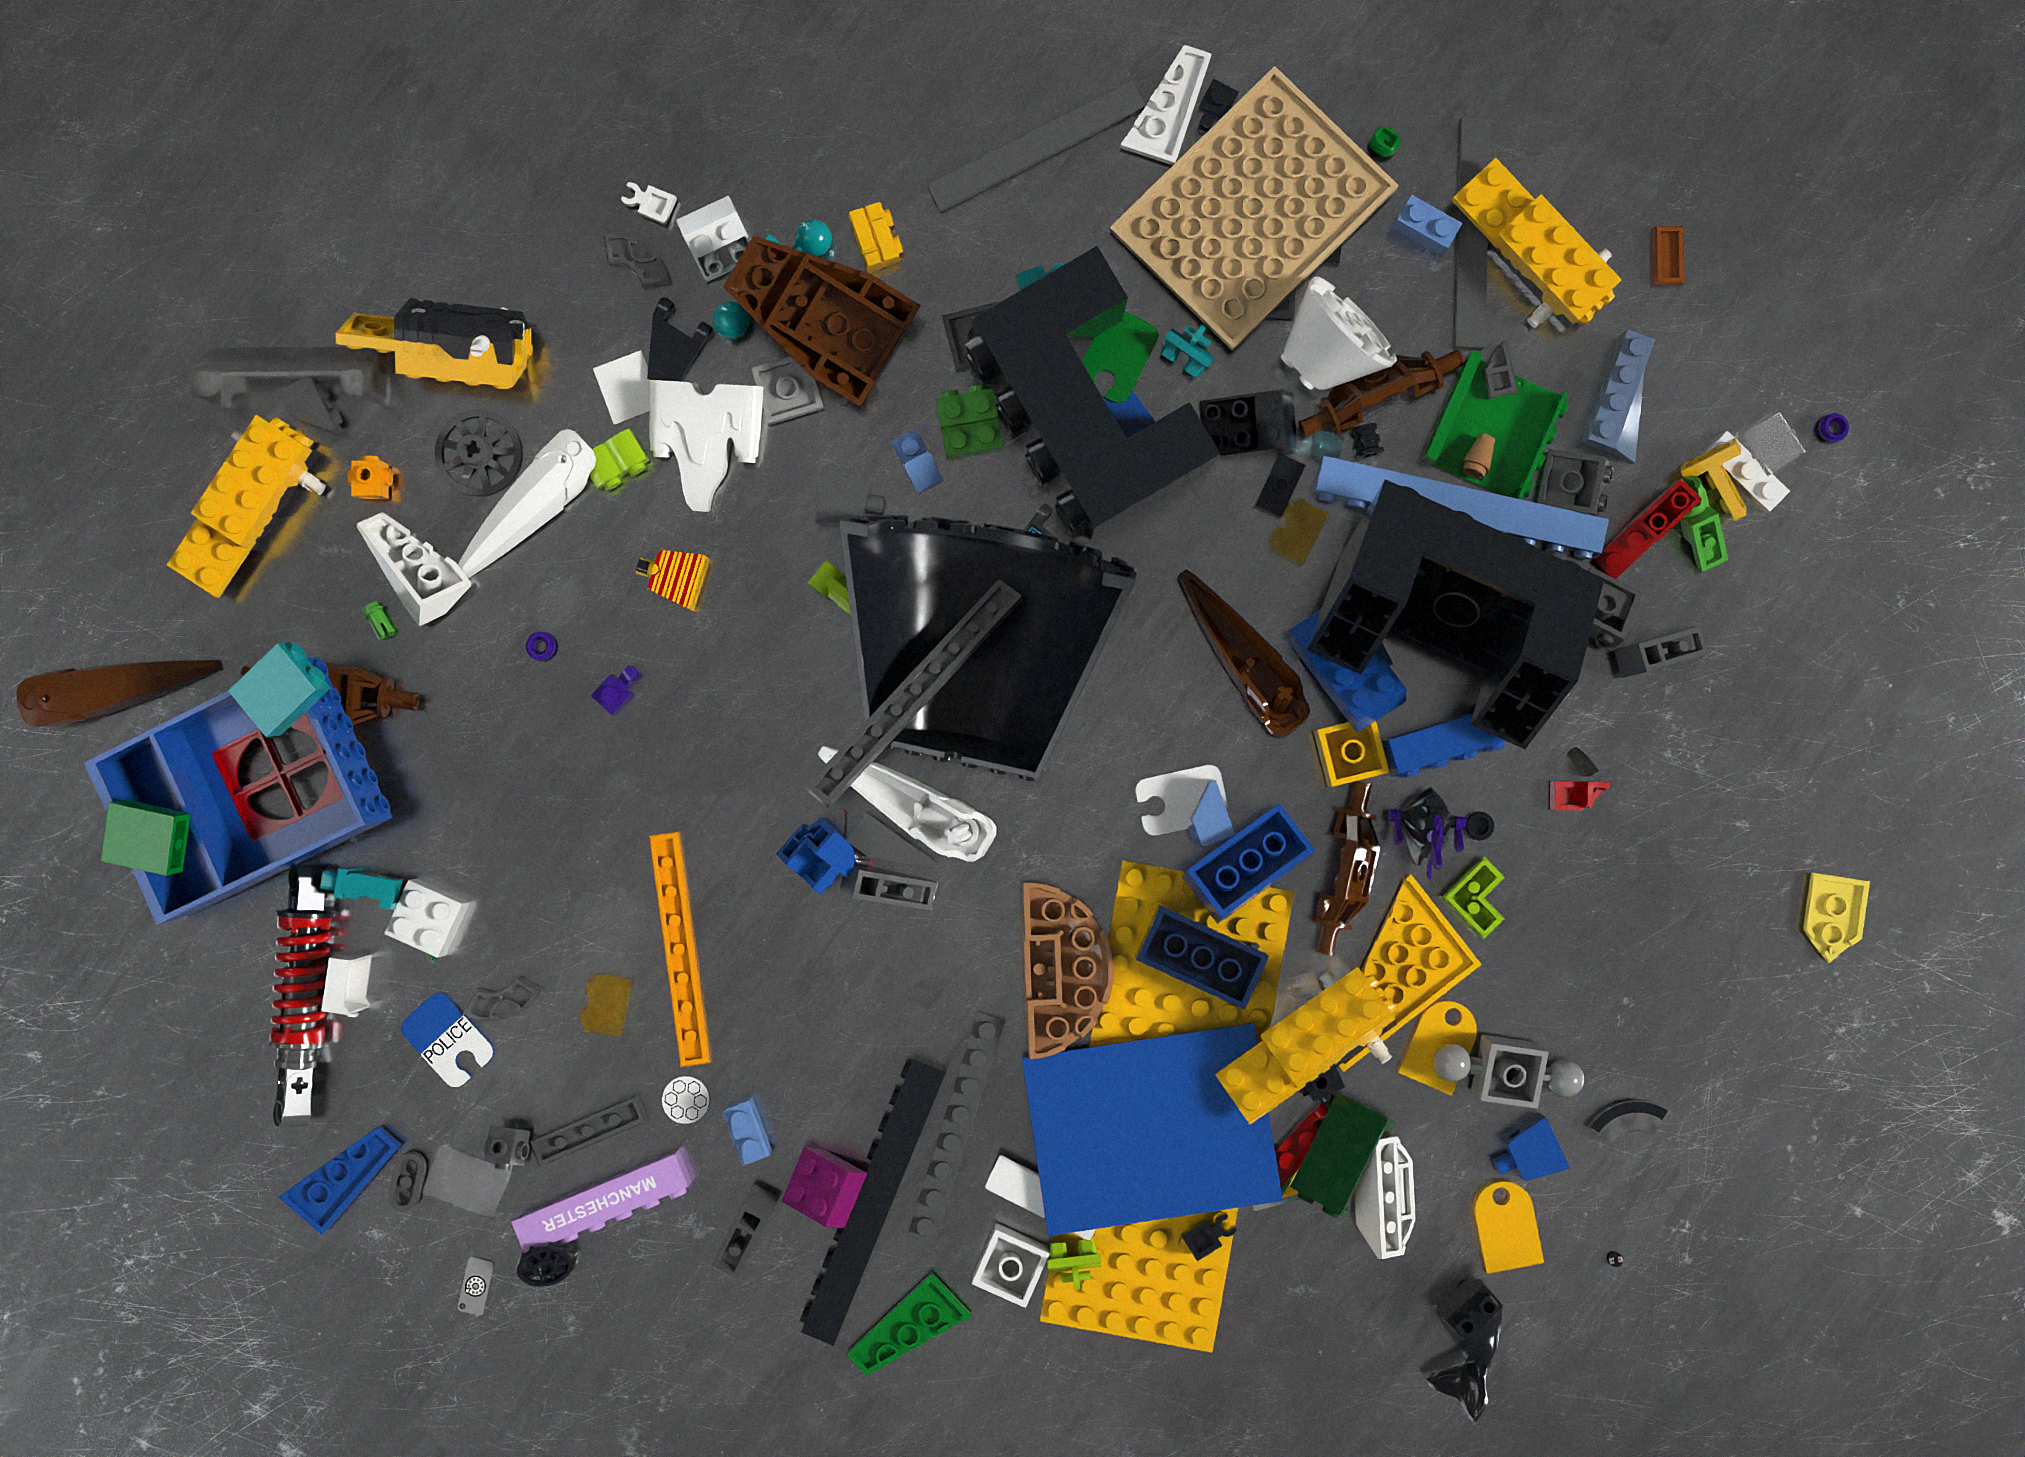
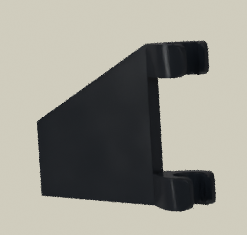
[647,297,713,382]

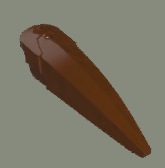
[1178,569,1310,738]
[16,660,222,727]

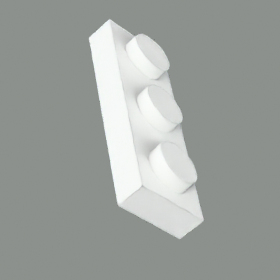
[1704,431,1790,513]

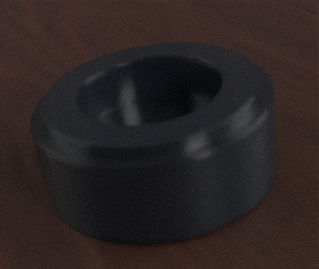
[1464,811,1494,841]

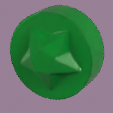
[1370,126,1401,157]

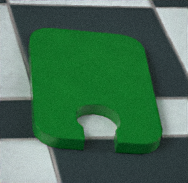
[1082,311,1159,403]

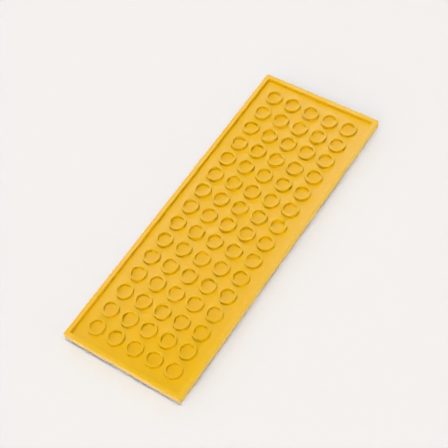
[1040,860,1295,1353]

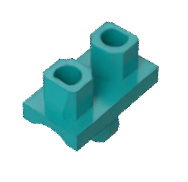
[1161,325,1215,377]

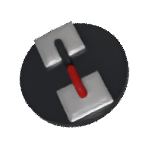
[1608,1252,1623,1267]

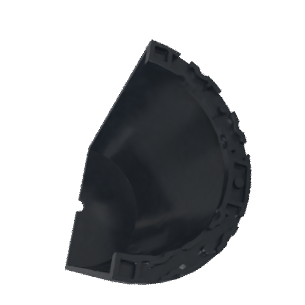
[839,515,1137,781]

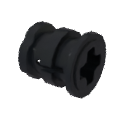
[1352,423,1385,459]

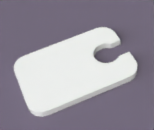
[1135,765,1229,836]

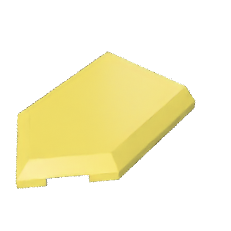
[1803,873,1870,963]

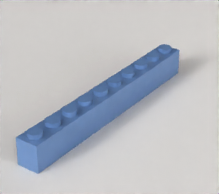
[1312,456,1609,559]

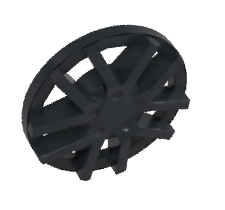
[517,1242,573,1287]

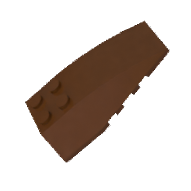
[723,235,921,407]

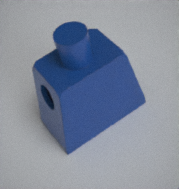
[1493,1113,1570,1181]

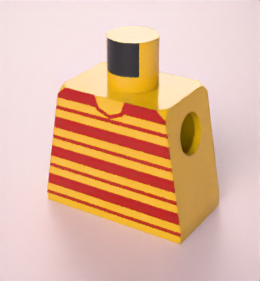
[636,550,709,611]

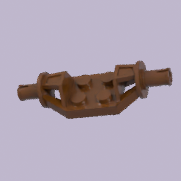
[1298,349,1465,438]
[240,662,419,725]
[1311,781,1380,956]

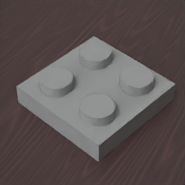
[751,356,824,425]

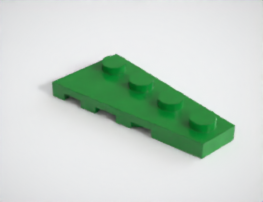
[846,1272,972,1376]

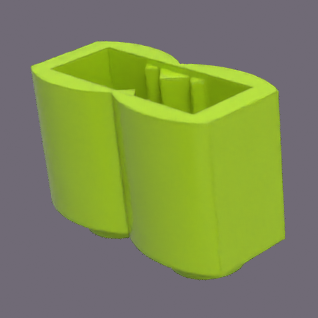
[589,428,650,491]

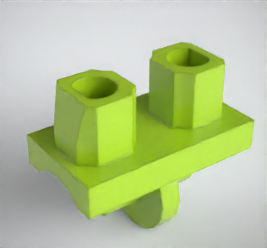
[1047,1239,1101,1290]

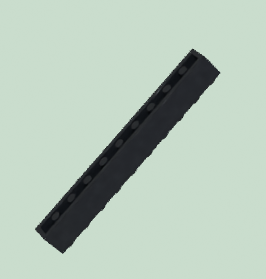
[799,1056,947,1346]

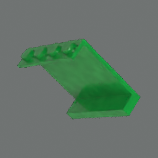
[1421,350,1569,499]

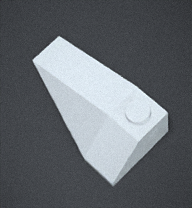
[357,512,471,626]

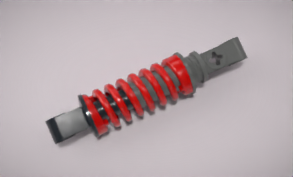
[268,864,334,1127]

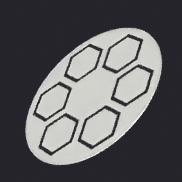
[662,1076,709,1124]

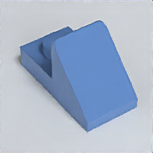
[891,428,943,494]

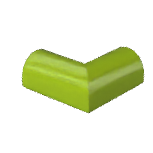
[1442,856,1505,939]

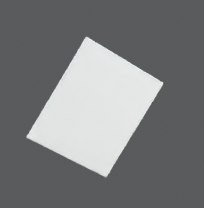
[593,350,650,425]

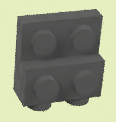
[1537,449,1613,517]
[1587,567,1643,649]

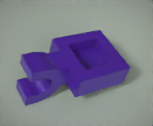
[591,665,641,715]

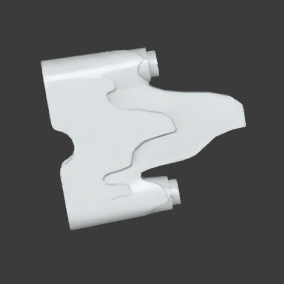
[649,380,764,512]

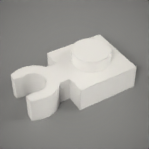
[621,182,677,225]

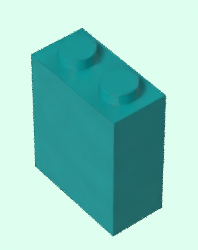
[228,642,331,737]

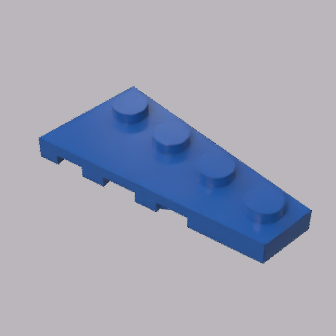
[278,1126,402,1235]

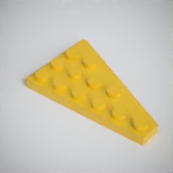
[1338,874,1482,1072]

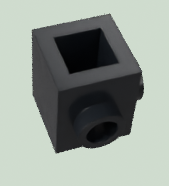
[1301,1066,1345,1103]

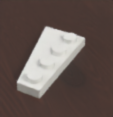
[1120,45,1212,165]

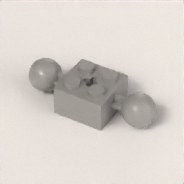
[1433,1035,1584,1109]

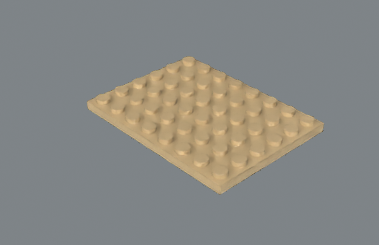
[1110,66,1399,351]

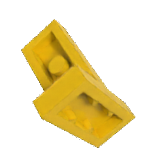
[1680,437,1746,521]

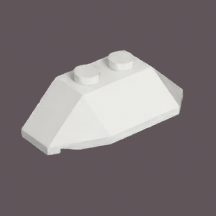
[1354,1136,1415,1259]

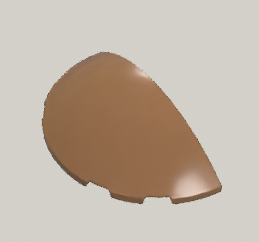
[1021,882,1114,1059]

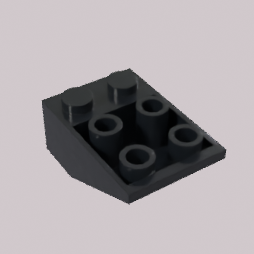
[1200,389,1297,458]

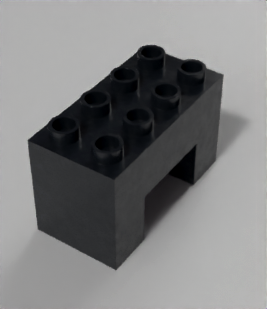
[964,246,1220,540]
[1306,479,1604,749]

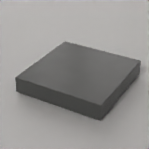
[942,302,998,373]

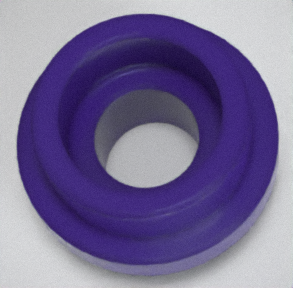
[1818,413,1849,443]
[526,632,556,661]

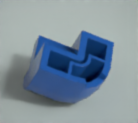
[776,818,855,895]

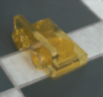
[1270,496,1329,566]
[580,973,633,1037]

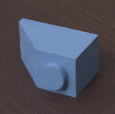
[1188,780,1235,847]

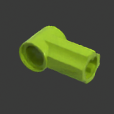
[808,560,851,615]

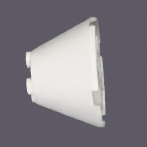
[1281,276,1397,390]

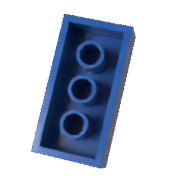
[1290,610,1407,733]
[1381,712,1505,778]
[1182,803,1315,924]

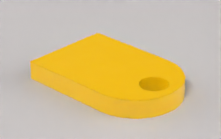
[1397,1000,1477,1096]
[1473,1180,1544,1274]

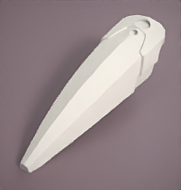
[458,429,596,578]
[818,746,996,862]

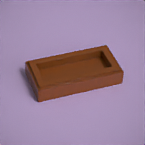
[1652,226,1685,286]

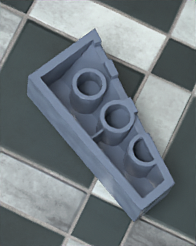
[1579,329,1655,464]

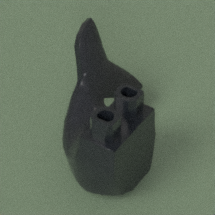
[1426,1279,1503,1423]

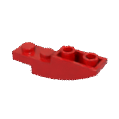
[1594,478,1702,579]

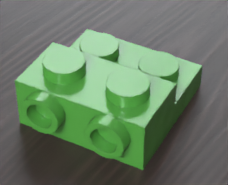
[936,385,1003,459]

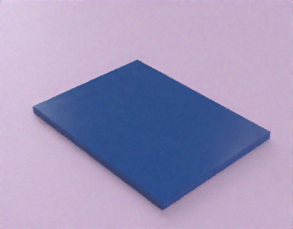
[1022,1023,1283,1236]

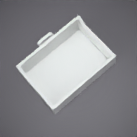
[321,952,372,1017]

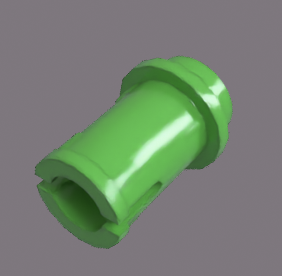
[362,601,396,640]

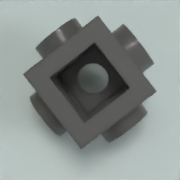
[484,1125,530,1171]

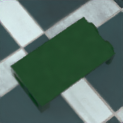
[1290,1092,1396,1218]

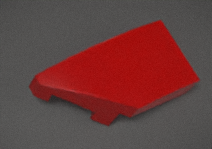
[1550,781,1610,811]

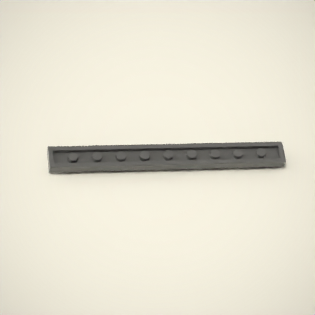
[805,579,1022,808]

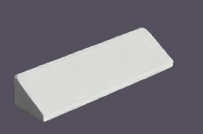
[985,1155,1096,1240]

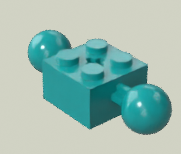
[712,219,832,339]

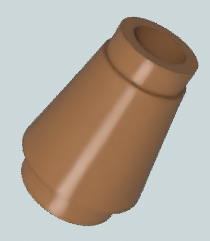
[1462,434,1495,479]

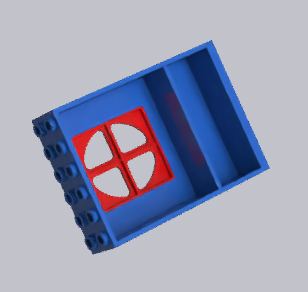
[84,657,392,925]

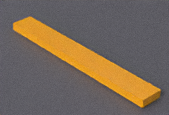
[649,832,711,1067]

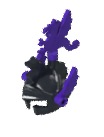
[1388,787,1466,880]

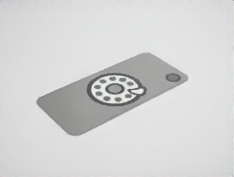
[457,1257,494,1315]

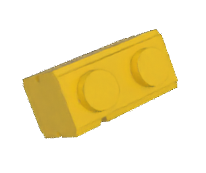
[848,202,903,273]

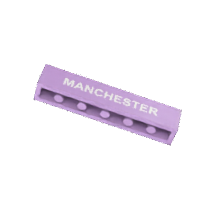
[511,1150,692,1253]

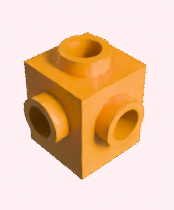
[347,456,393,499]

